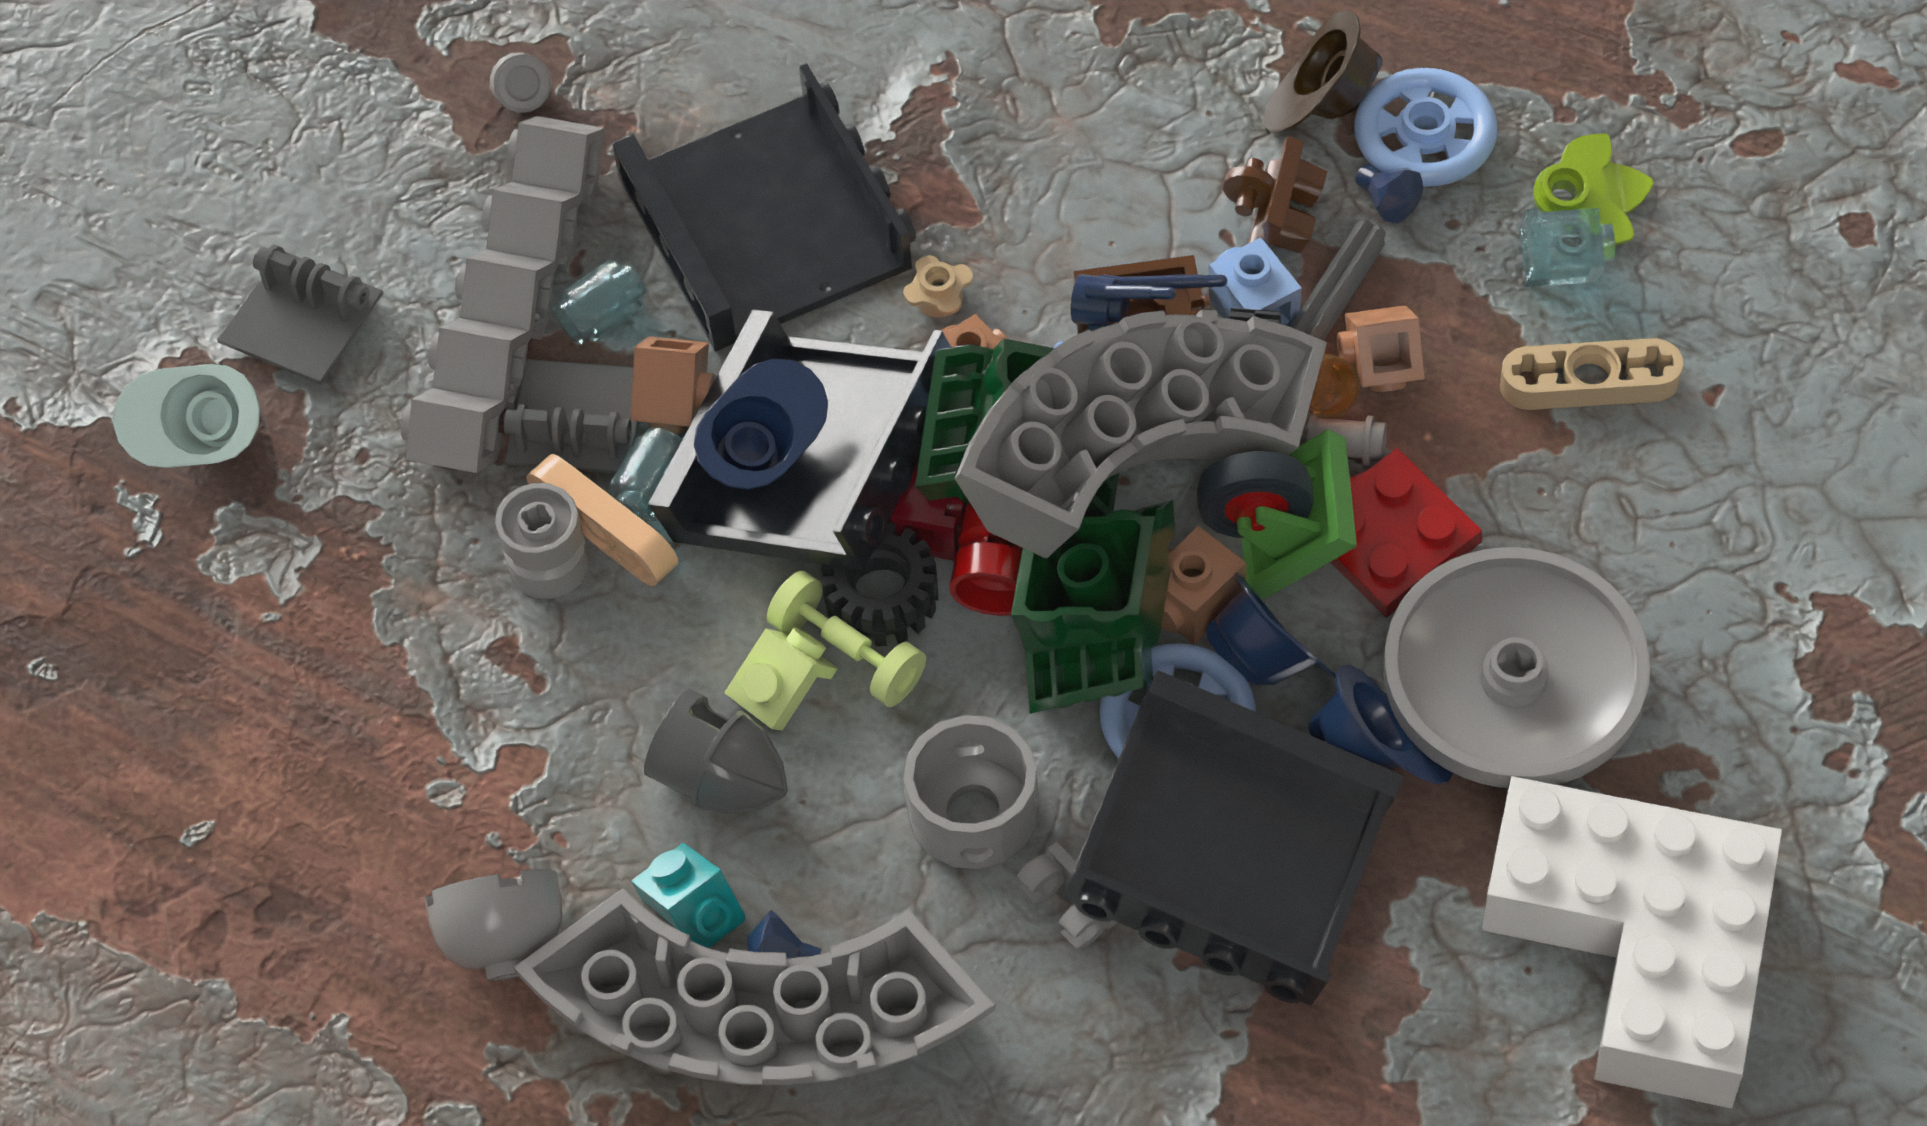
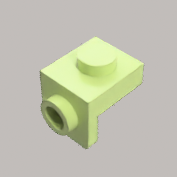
[724,627,838,731]

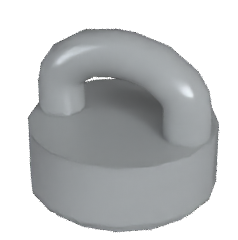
[489,52,551,113]

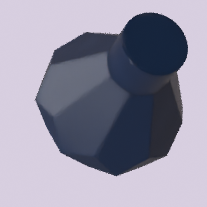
[1356,164,1423,223]
[747,910,822,959]

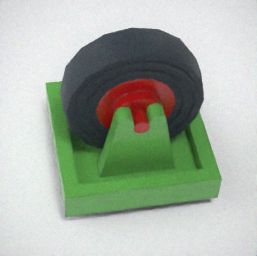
[1197,429,1357,599]

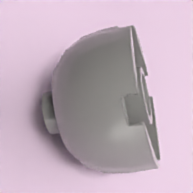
[424,869,562,981]

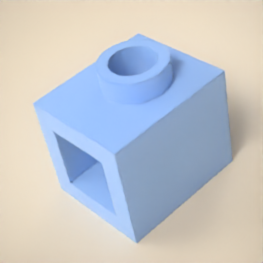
[1209,237,1302,327]

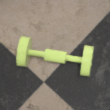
[767,571,926,707]

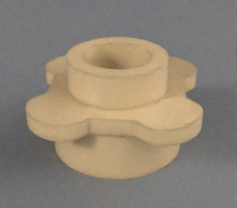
[903,256,973,317]

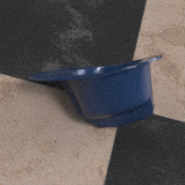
[693,359,829,490]
[1206,572,1336,685]
[1308,665,1453,785]

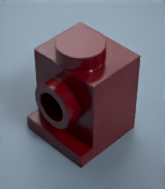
[891,461,966,561]

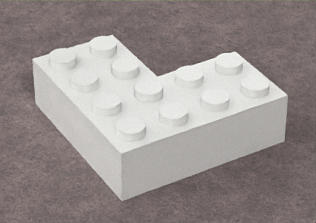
[1482,776,1782,1109]

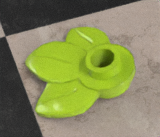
[1533,133,1654,245]

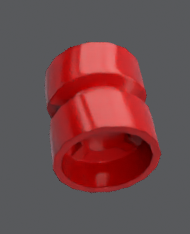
[949,502,1023,616]

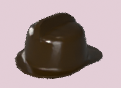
[1264,11,1383,133]

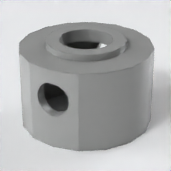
[903,715,1039,869]

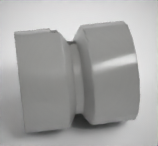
[495,483,589,599]

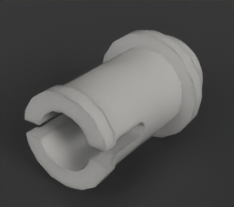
[1307,415,1387,466]

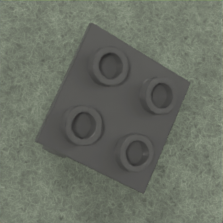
[217,245,383,384]
[504,359,638,475]

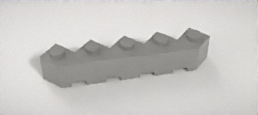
[401,116,605,473]

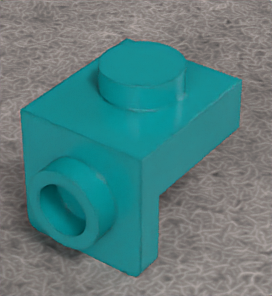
[631,842,746,948]

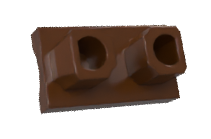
[1223,136,1328,253]

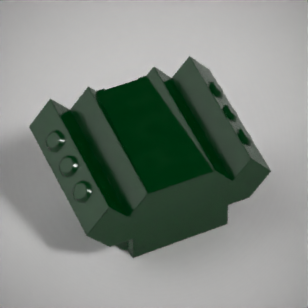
[915,338,1119,517]
[1011,500,1176,714]

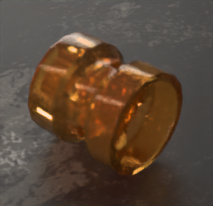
[1308,351,1360,419]

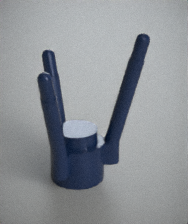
[1070,274,1228,332]

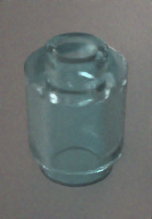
[553,259,646,345]
[607,428,682,522]

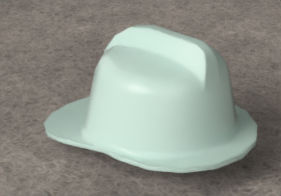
[113,364,261,468]

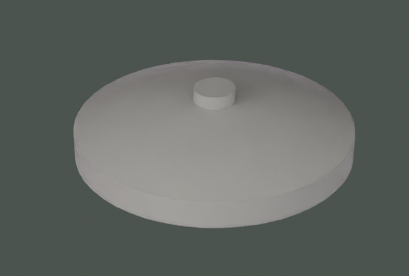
[1383,547,1650,788]

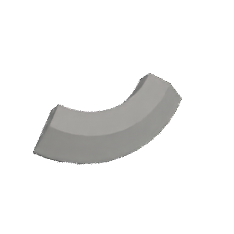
[955,310,1327,558]
[514,888,995,1085]

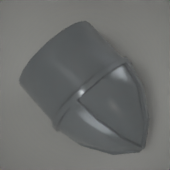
[644,689,788,814]

